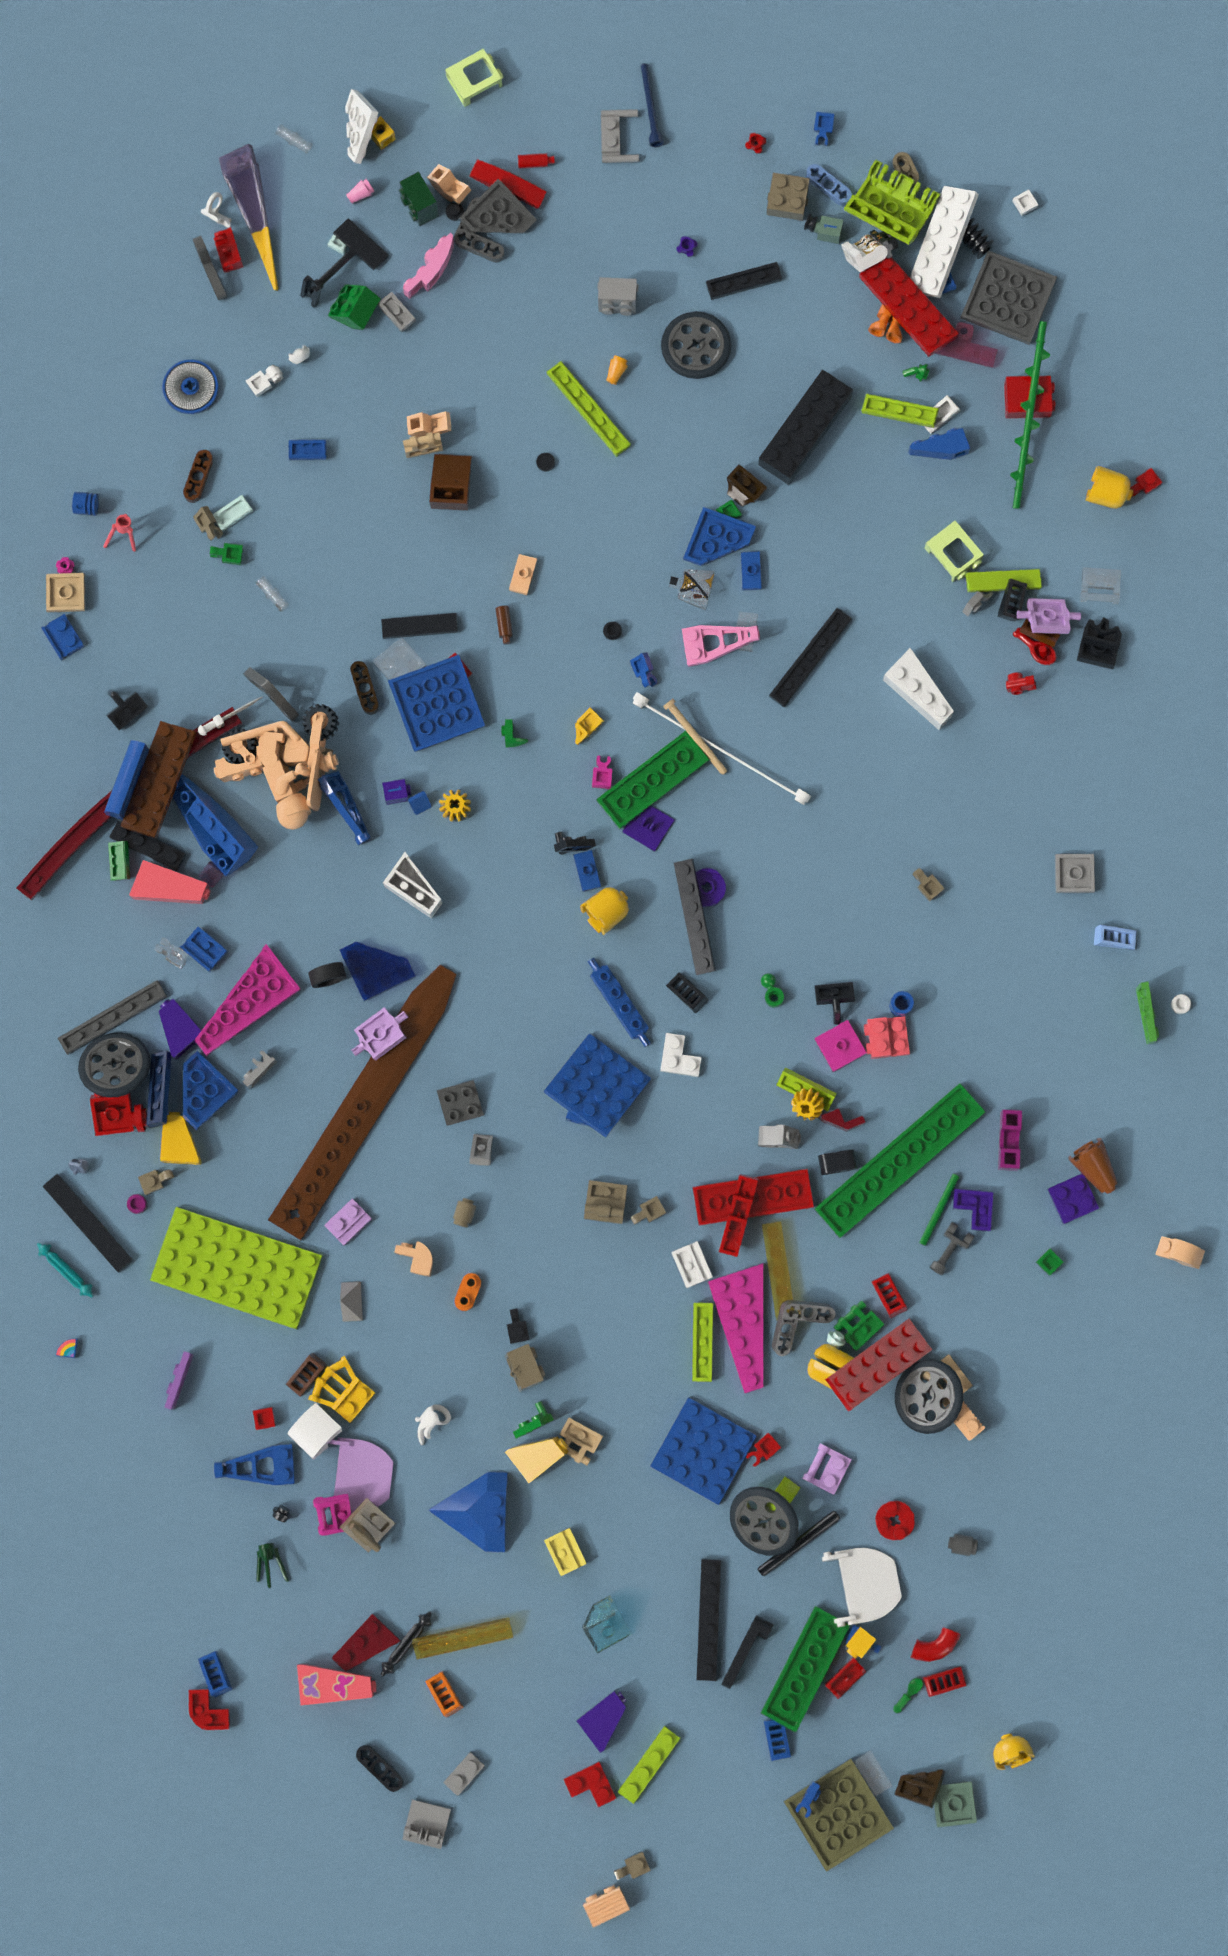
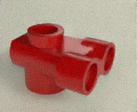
[1006,672,1037,695]

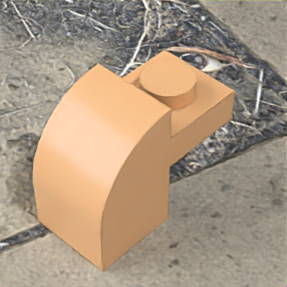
[427,164,471,204]
[407,411,452,437]
[1155,1236,1205,1269]
[394,1241,433,1277]

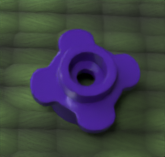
[676,236,698,257]

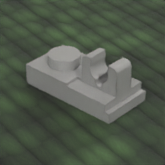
[243,1051,277,1089]

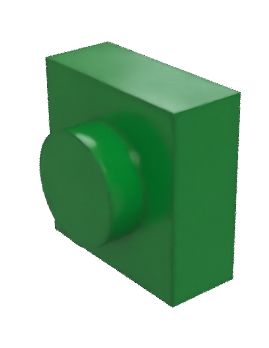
[1035,1248,1063,1276]

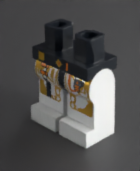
[841,230,899,272]

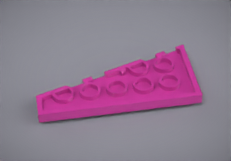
[195,944,300,1056]
[708,1264,763,1393]

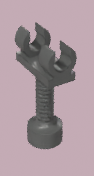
[929,1222,975,1276]

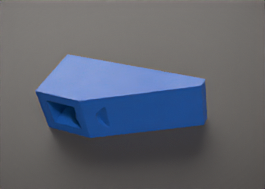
[908,428,970,460]

